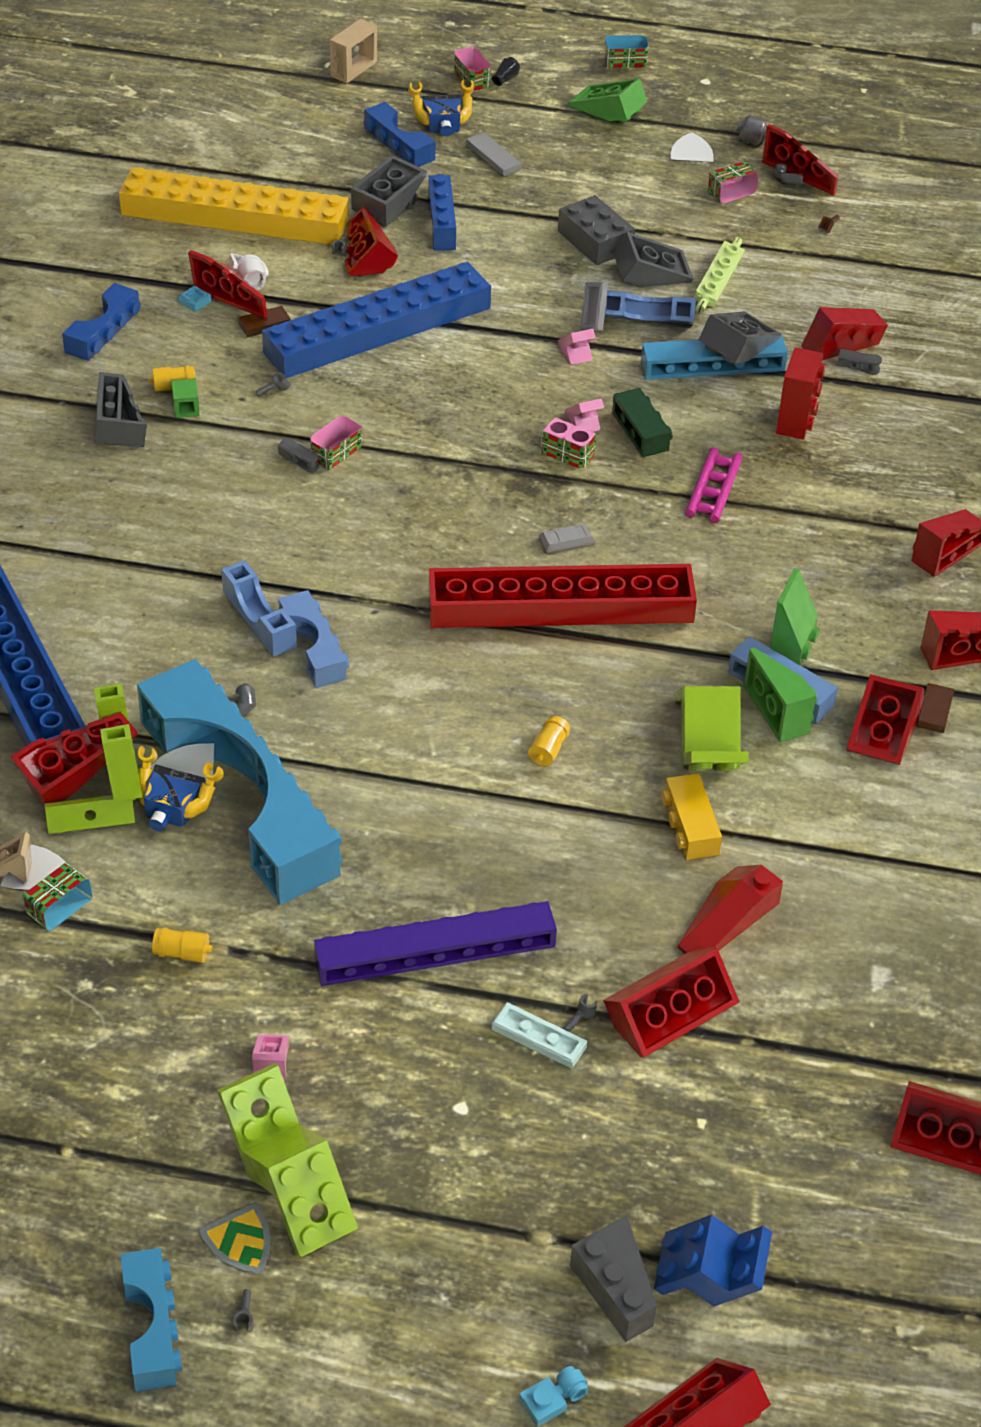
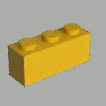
[661,773,722,860]

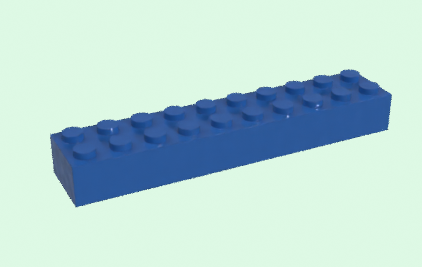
[262,261,491,378]
[0,565,86,747]

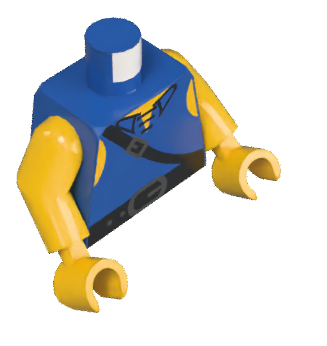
[408,80,474,136]
[138,746,224,831]

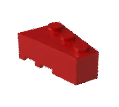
[801,307,888,361]
[911,509,981,577]

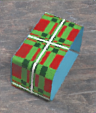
[605,35,649,68]
[23,862,93,930]

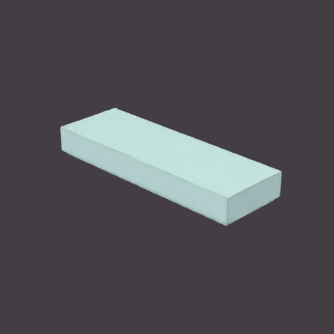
[492,1002,587,1069]

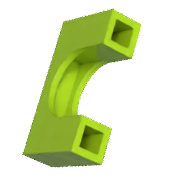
[94,683,143,803]

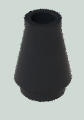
[492,57,520,86]

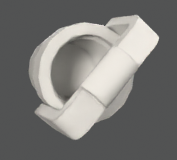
[228,253,268,290]

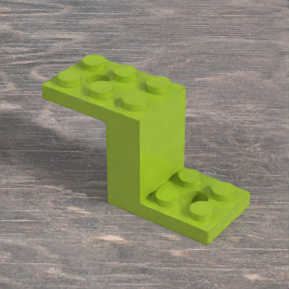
[675,686,749,771]
[216,1064,358,1258]

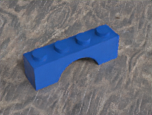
[363,102,436,167]
[428,174,456,251]
[62,283,141,361]

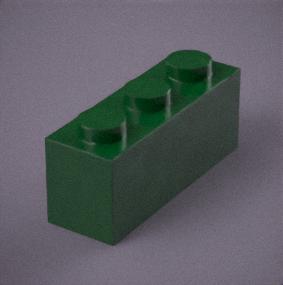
[612,388,673,458]

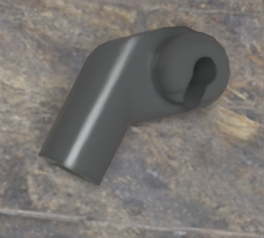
[774,164,803,185]
[236,683,256,717]

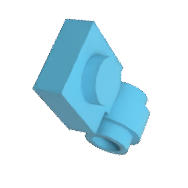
[519,1366,589,1427]

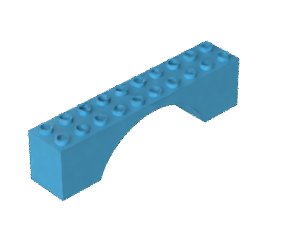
[137,659,342,905]

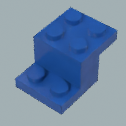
[654,1214,772,1307]

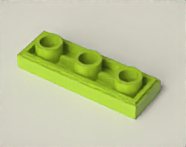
[45,795,135,834]

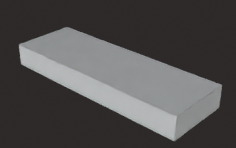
[466,132,521,177]

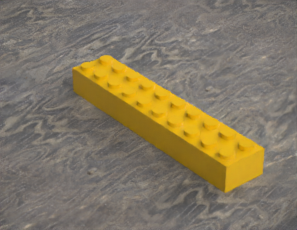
[119,167,349,245]

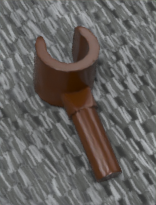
[818,215,840,233]

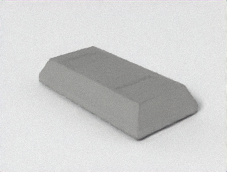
[539,524,595,554]

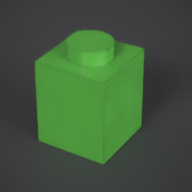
[171,379,200,418]

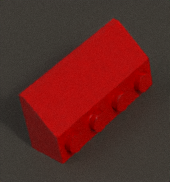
[603,946,739,1058]
[890,1081,981,1175]
[624,1358,771,1427]

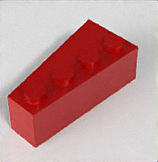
[920,610,981,670]

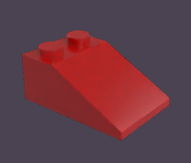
[846,674,924,765]

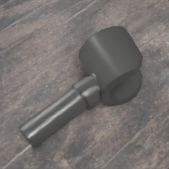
[332,234,347,256]
[256,372,291,396]
[563,994,598,1032]
[233,1289,254,1332]

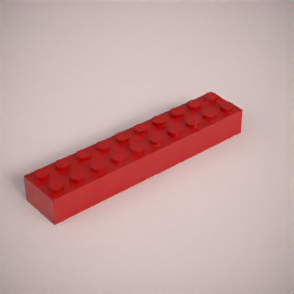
[428,564,697,628]

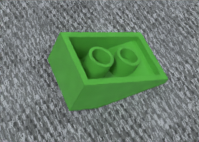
[568,78,648,123]
[770,568,820,665]
[744,647,817,742]

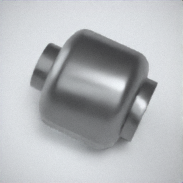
[736,115,767,147]

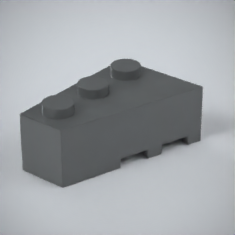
[94,372,147,447]
[570,1215,657,1342]

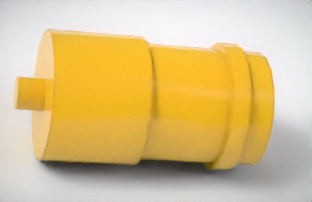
[149,365,195,392]
[528,716,570,767]
[152,927,212,963]

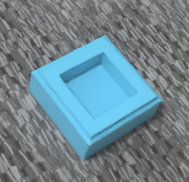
[178,285,211,312]

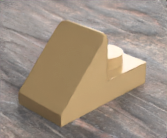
[0,832,32,883]

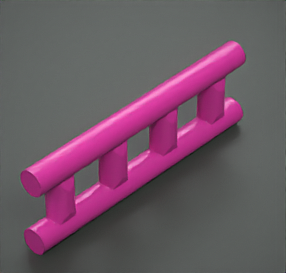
[685,447,743,523]

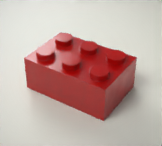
[776,347,826,440]

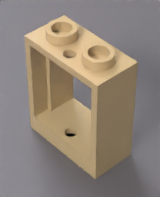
[330,18,377,83]

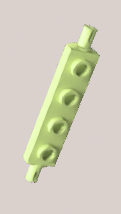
[694,237,745,313]

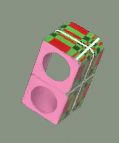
[454,46,491,92]
[708,161,759,203]
[310,416,363,471]
[539,417,596,468]

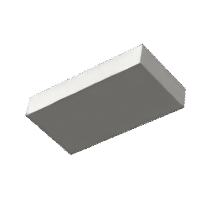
[580,282,608,331]

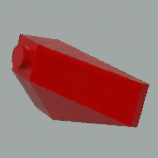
[762,124,839,196]
[344,206,399,276]
[188,250,268,319]
[11,712,138,807]
[678,865,783,954]

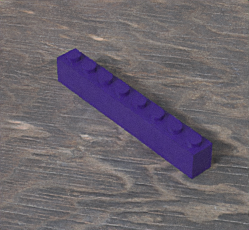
[314,901,557,986]

